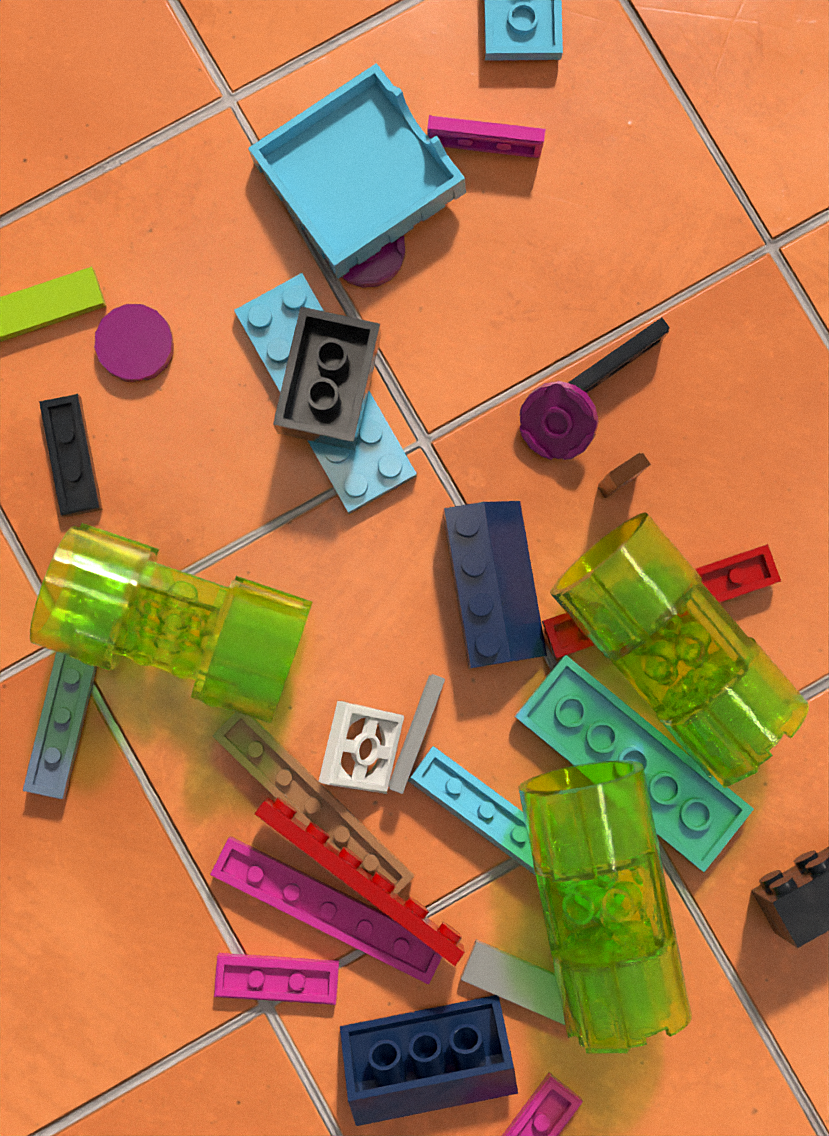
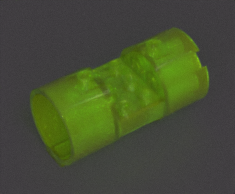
[550,512,809,788]
[30,523,313,723]
[518,760,692,1053]

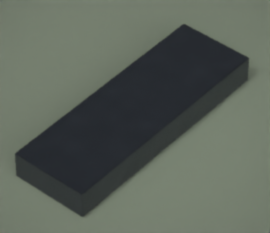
[568,317,670,393]
[39,394,103,517]

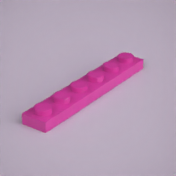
[210,836,442,985]

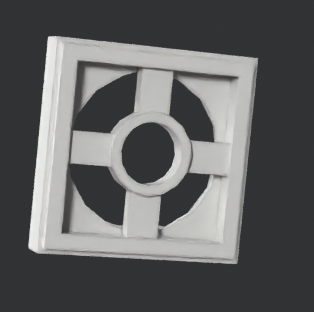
[318,701,404,794]

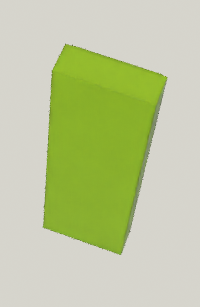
[0,267,106,342]

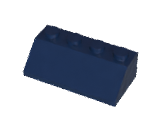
[443,501,547,669]
[340,995,518,1126]

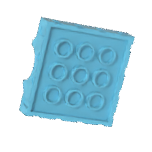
[248,63,466,279]

